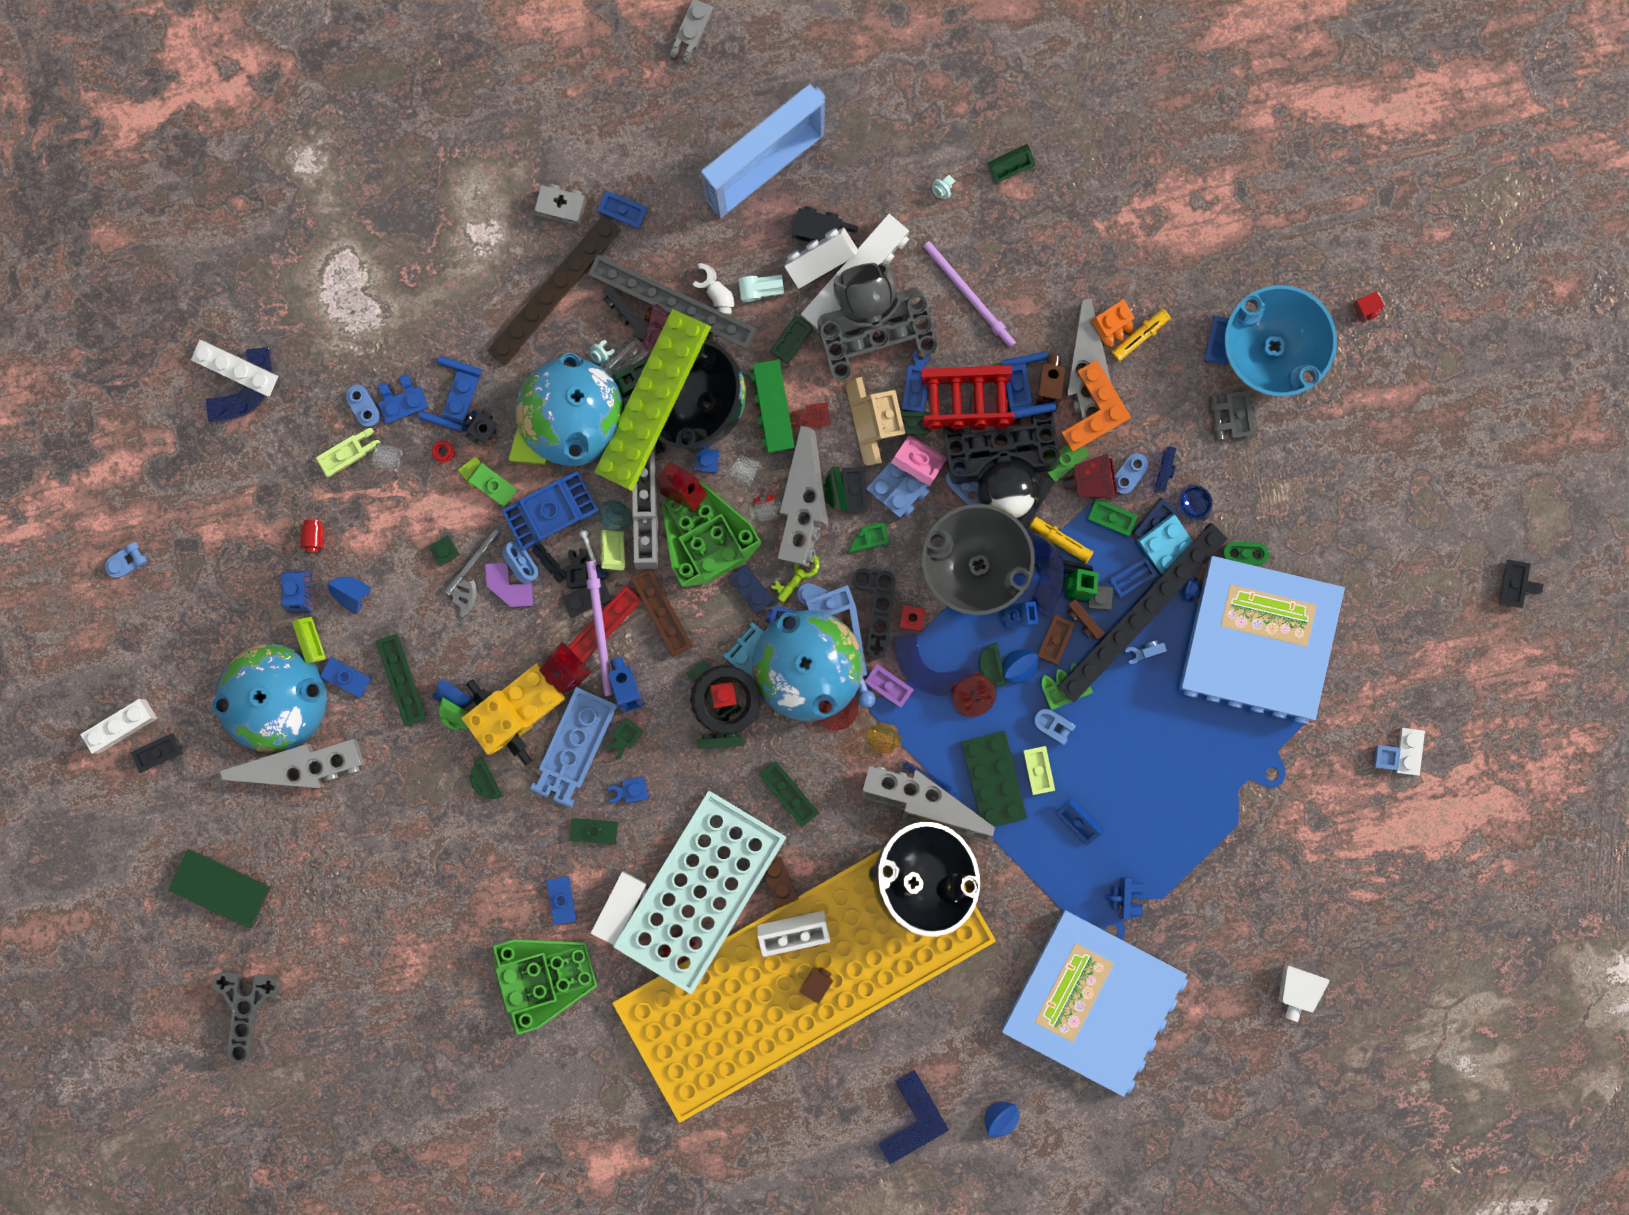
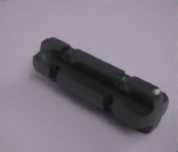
[532,544,567,583]

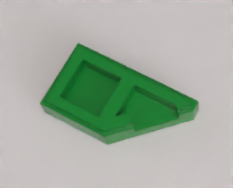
[848,522,890,553]

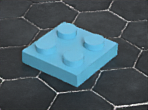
[1137,514,1193,575]

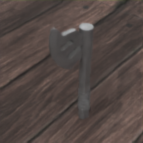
[443,528,500,617]

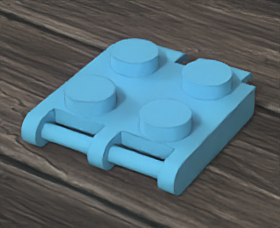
[722,622,764,682]

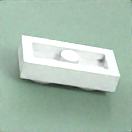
[1395,728,1425,776]

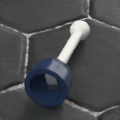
[579,529,609,580]

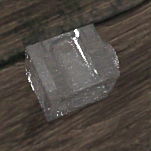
[371,443,403,473]
[729,454,760,487]

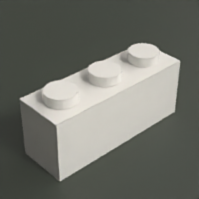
[784,227,858,289]
[80,699,157,754]
[591,871,648,945]
[757,910,830,957]

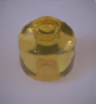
[867,722,902,754]

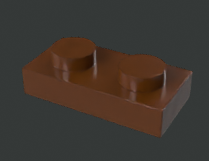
[1067,599,1105,640]
[1038,615,1076,665]
[764,857,799,908]

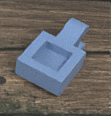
[1124,640,1167,664]

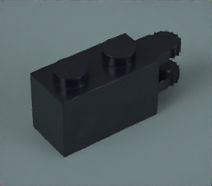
[792,206,859,244]

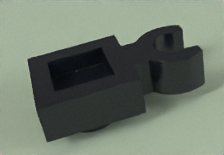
[566,548,588,589]

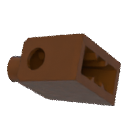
[1034,355,1066,412]

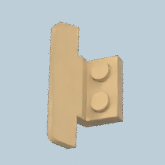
[846,377,905,466]

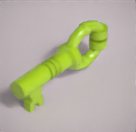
[771,555,820,603]

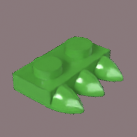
[1042,663,1093,710]

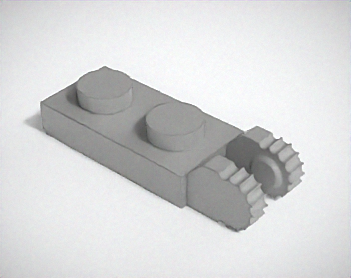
[670,0,714,63]

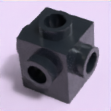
[461,410,497,444]

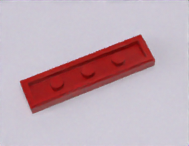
[568,585,643,663]

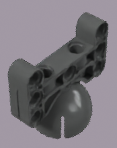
[817,263,938,381]

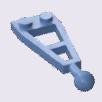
[806,585,875,708]

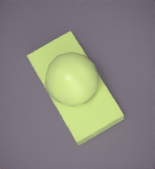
[600,529,625,570]

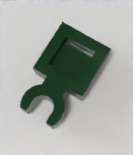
[606,718,644,760]

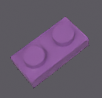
[865,664,914,708]

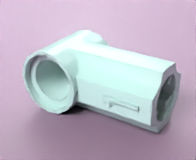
[738,275,784,302]

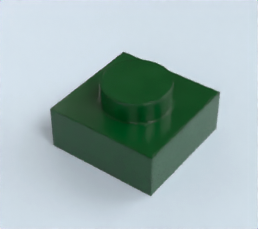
[429,535,460,566]

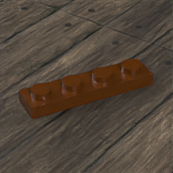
[630,569,693,657]

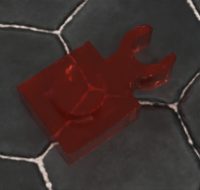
[790,402,831,428]

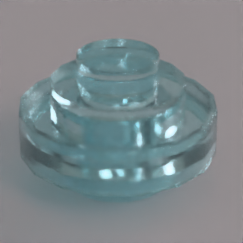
[598,500,632,531]

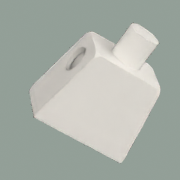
[1279,964,1330,1022]

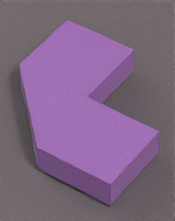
[485,562,534,608]

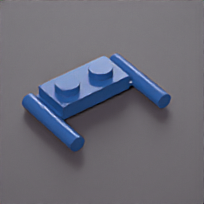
[1002,351,1057,419]
[418,356,482,433]

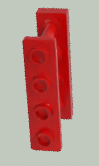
[921,365,1015,430]

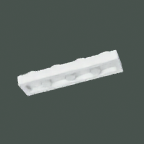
[191,340,278,396]

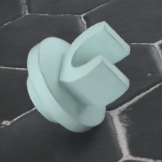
[932,175,955,199]
[590,340,615,365]

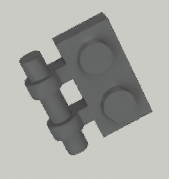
[1209,391,1255,441]

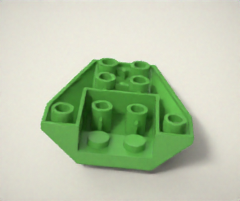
[661,481,762,587]
[492,940,597,1035]

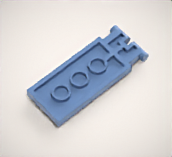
[530,687,618,809]

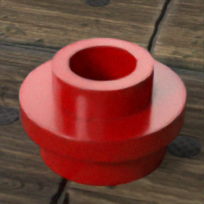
[431,440,454,463]

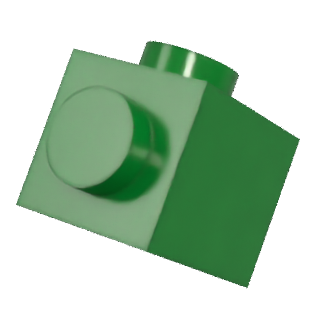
[1064,569,1099,602]

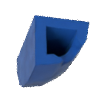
[328,577,371,614]
[432,679,473,708]

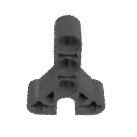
[212,971,283,1064]

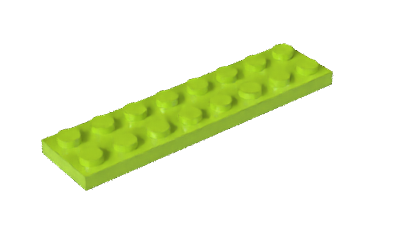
[594,309,711,491]

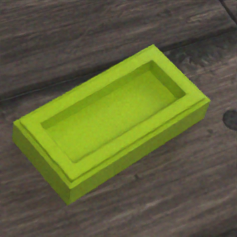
[292,617,326,664]

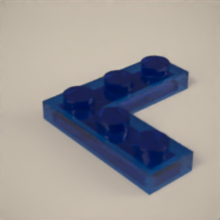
[878,1070,949,1164]

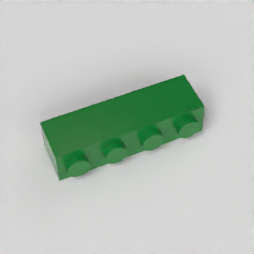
[750,359,795,455]

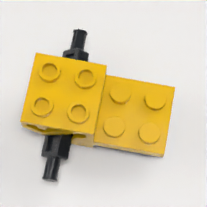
[461,663,565,766]

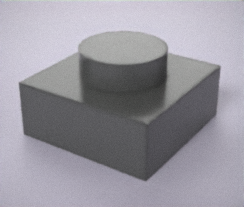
[1088,586,1113,610]

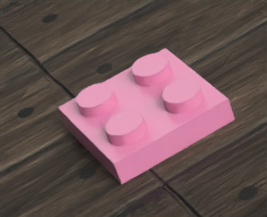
[891,435,947,486]

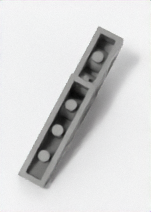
[1065,298,1113,436]
[778,426,828,567]
[632,446,658,570]
[220,739,365,788]
[861,766,995,843]

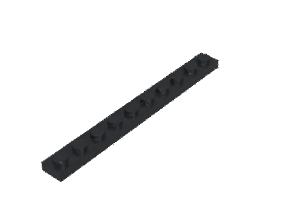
[1056,523,1228,703]

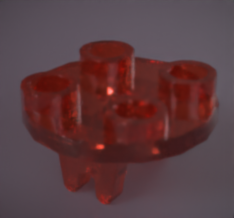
[952,673,997,717]
[818,695,859,731]

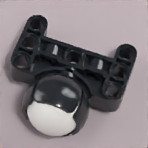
[943,403,1060,518]

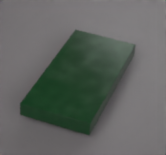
[961,731,1027,827]
[168,849,271,929]

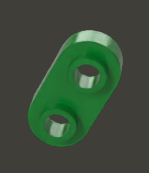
[1223,541,1269,566]

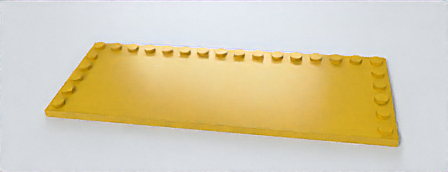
[612,849,996,1123]

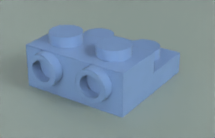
[866,459,930,519]

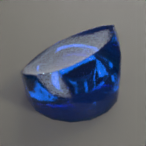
[1179,483,1213,520]

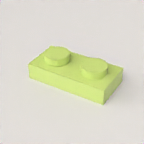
[1023,746,1055,795]

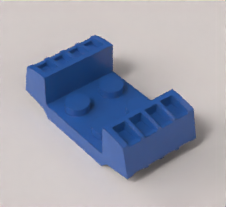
[501,471,598,550]

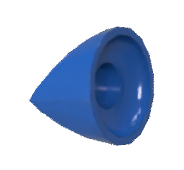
[1003,650,1038,683]
[984,1101,1019,1137]

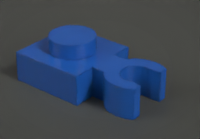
[607,777,649,803]

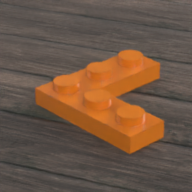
[1061,360,1132,453]

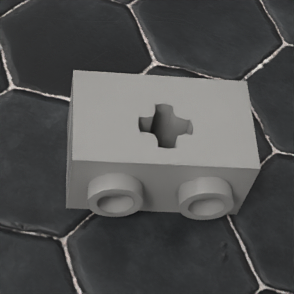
[534,184,586,226]

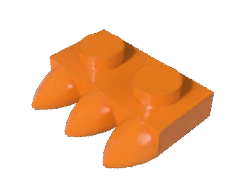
[1091,299,1135,347]

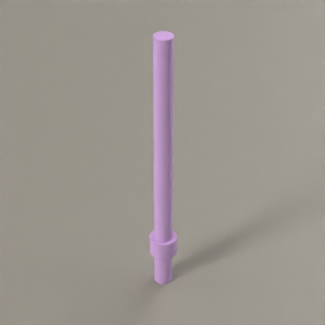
[923,241,1016,348]
[586,560,613,696]

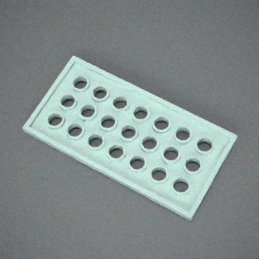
[613,791,786,995]

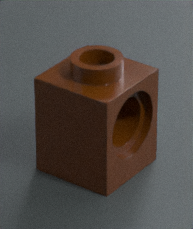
[799,967,833,1005]

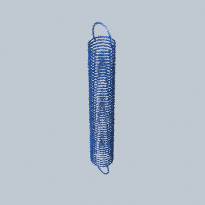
[898,759,957,795]

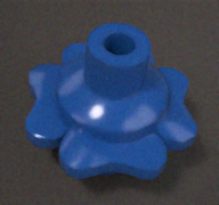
[1180,576,1202,602]

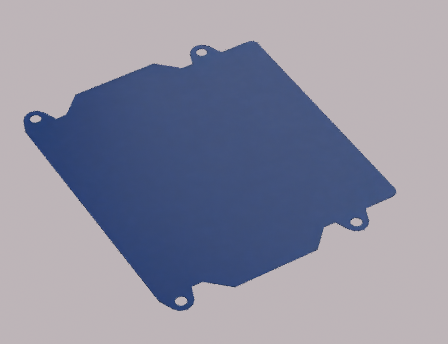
[866,502,1305,940]

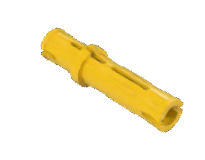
[1110,308,1171,362]
[1028,516,1093,564]

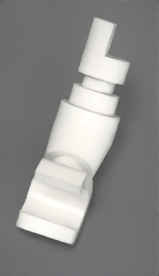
[692,263,734,337]

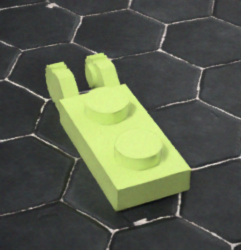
[316,428,381,478]

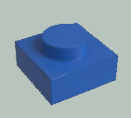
[694,449,720,474]

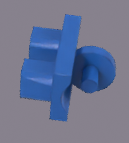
[1106,878,1144,920]

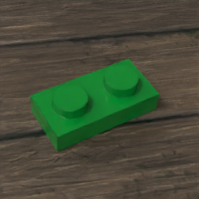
[1087,498,1138,537]

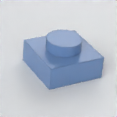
[1374,745,1401,770]

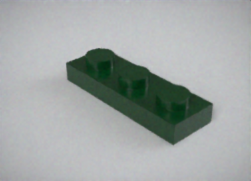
[759,761,819,827]

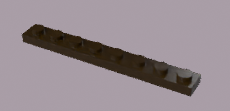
[487,215,621,366]

